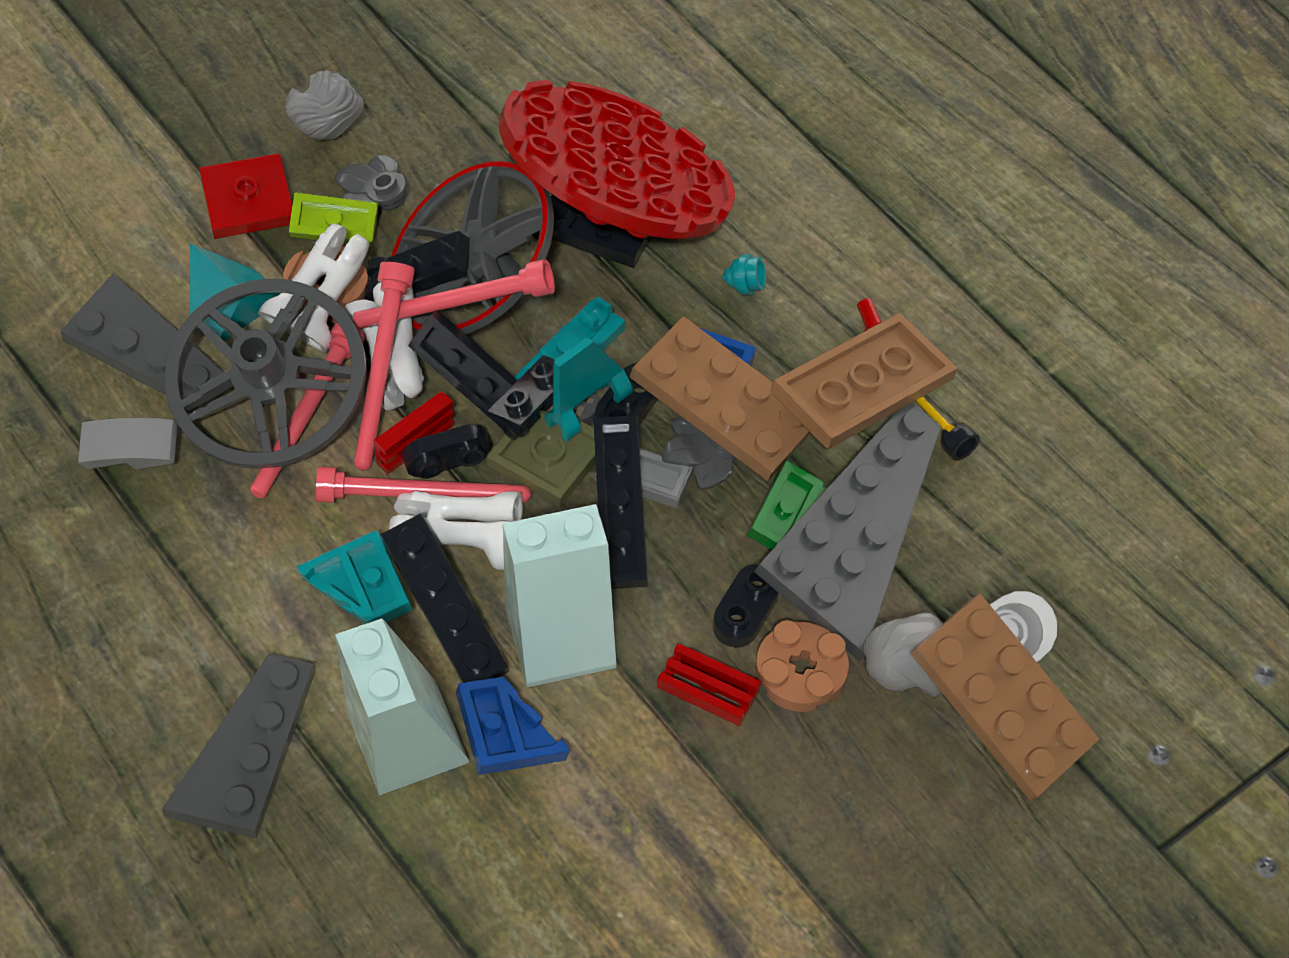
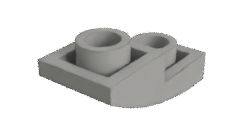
[78,418,177,470]

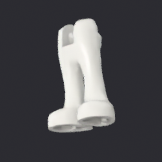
[258,223,370,353]
[343,283,424,410]
[389,491,523,570]

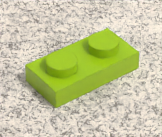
[289,193,378,247]

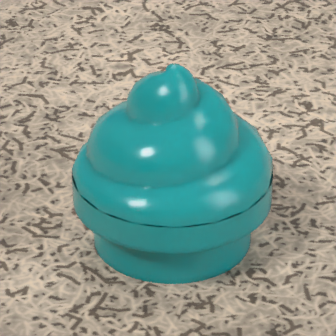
[721,253,766,296]

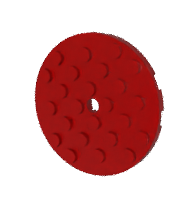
[498,80,735,239]

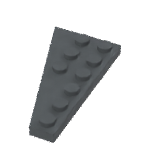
[754,402,941,660]

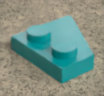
[297,530,413,624]

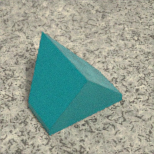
[190,243,281,342]

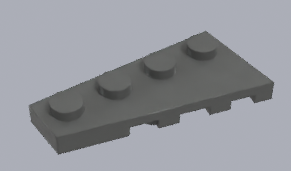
[61,273,223,411]
[162,654,315,839]

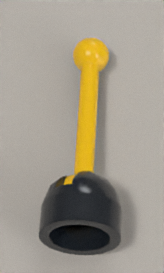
[916,397,980,461]

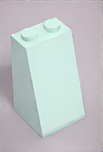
[503,504,616,688]
[335,618,469,795]

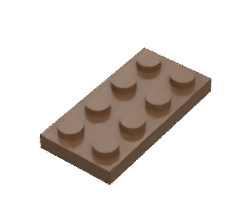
[770,313,958,449]
[629,316,811,481]
[910,593,1099,800]

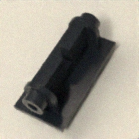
[488,355,555,440]

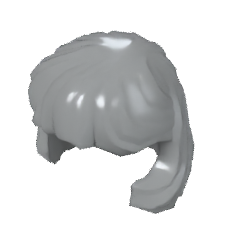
[285,70,364,140]
[863,612,943,698]

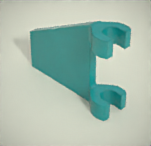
[544,337,632,442]

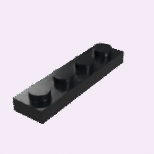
[593,415,648,589]
[380,513,509,683]

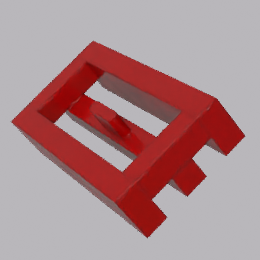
[374,391,454,475]
[657,643,761,726]

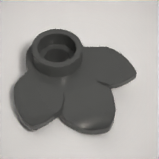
[335,155,408,210]
[662,417,736,490]

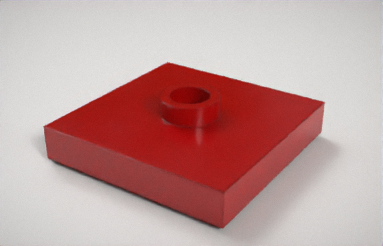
[199,153,293,239]

